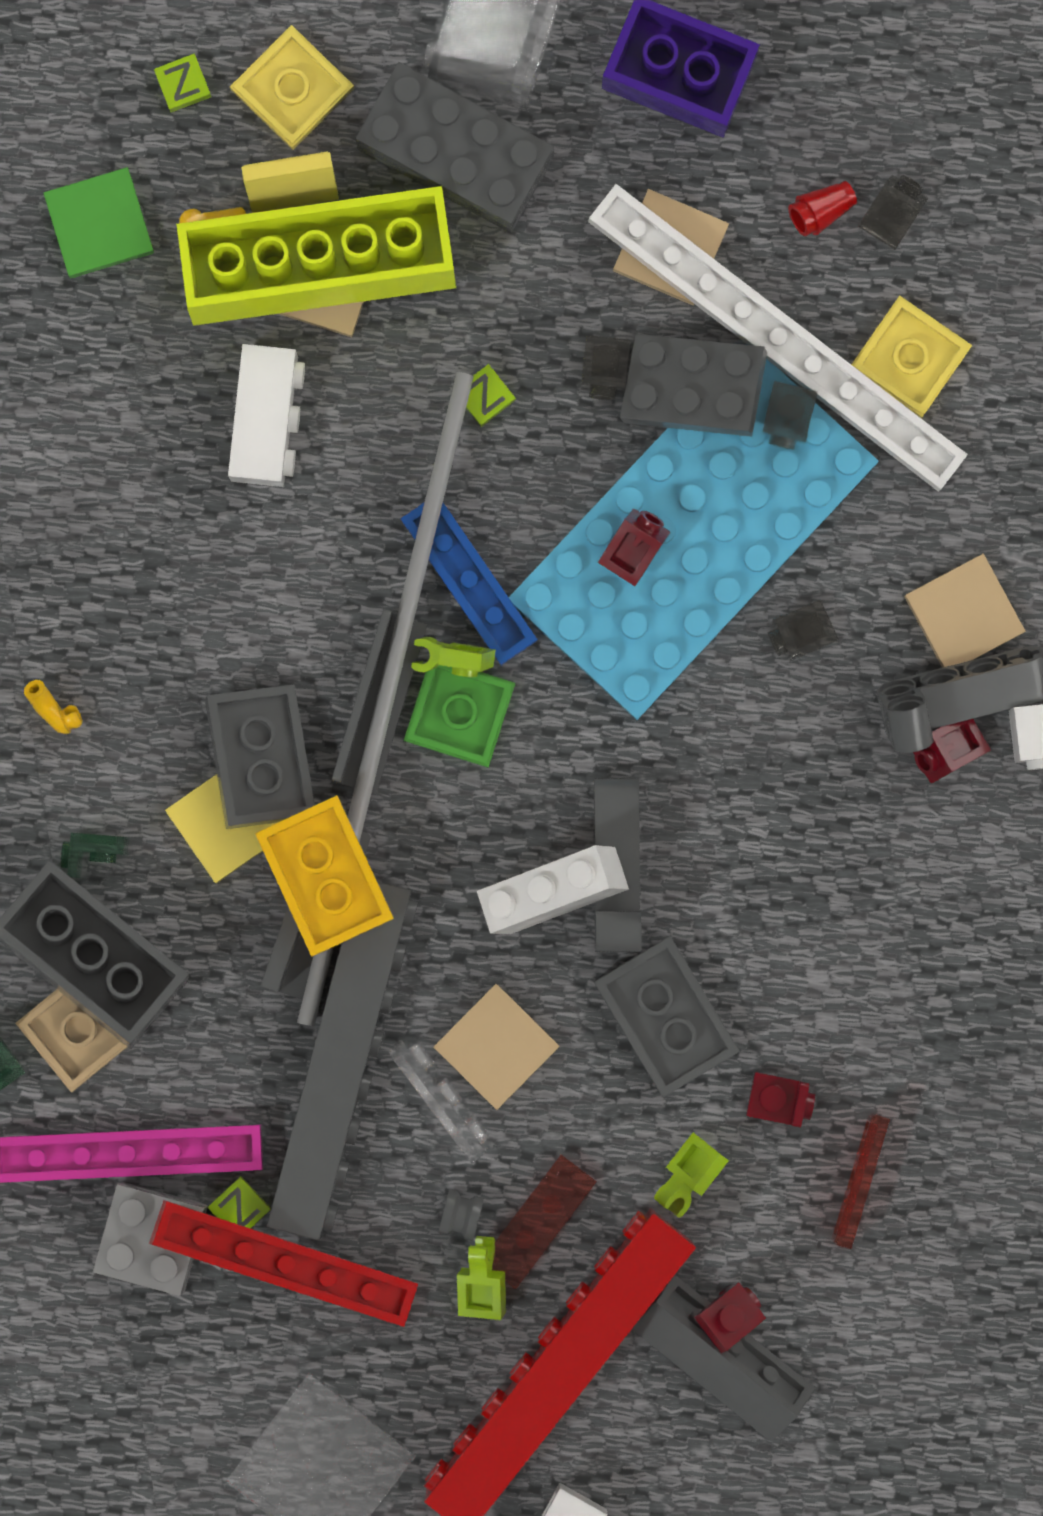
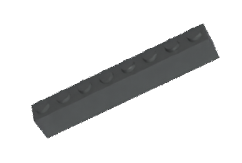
[267,882,418,1240]

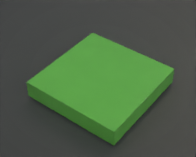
[44,167,154,279]
[404,665,515,768]

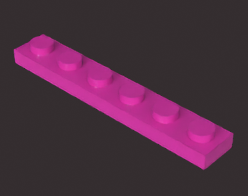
[0,1124,263,1183]

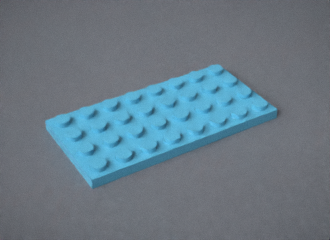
[509,344,879,720]

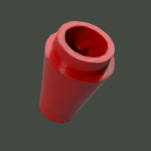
[788,181,857,237]

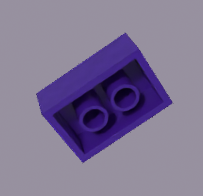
[602,0,760,138]

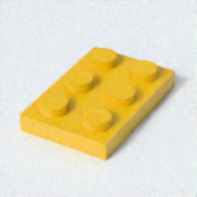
[255,795,394,957]

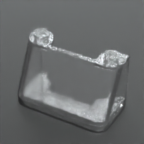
[422,0,561,113]

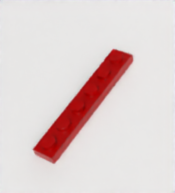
[149,1200,418,1327]

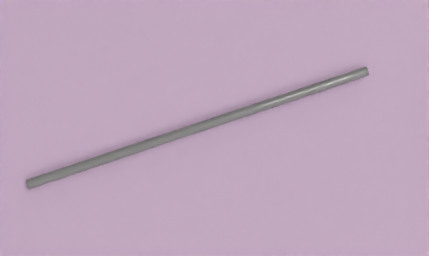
[297,372,474,1027]

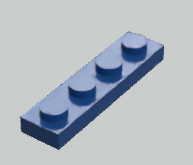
[400,503,538,666]

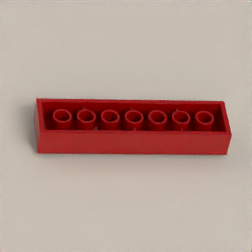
[423,1208,696,1516]

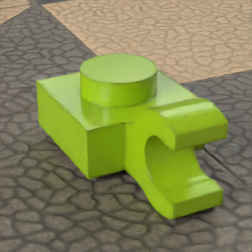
[411,637,496,677]
[654,1132,729,1218]
[457,1236,506,1320]

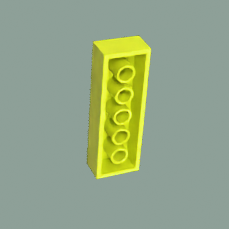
[176,186,456,326]

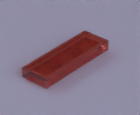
[831,1113,890,1249]
[492,1154,597,1290]

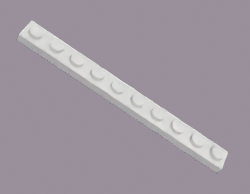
[588,184,968,492]

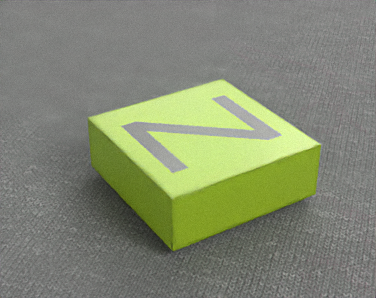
[154,53,211,113]
[466,364,516,427]
[207,1176,271,1228]

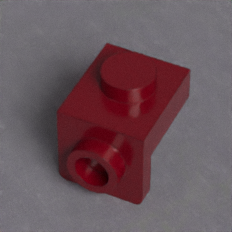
[694,1282,766,1353]

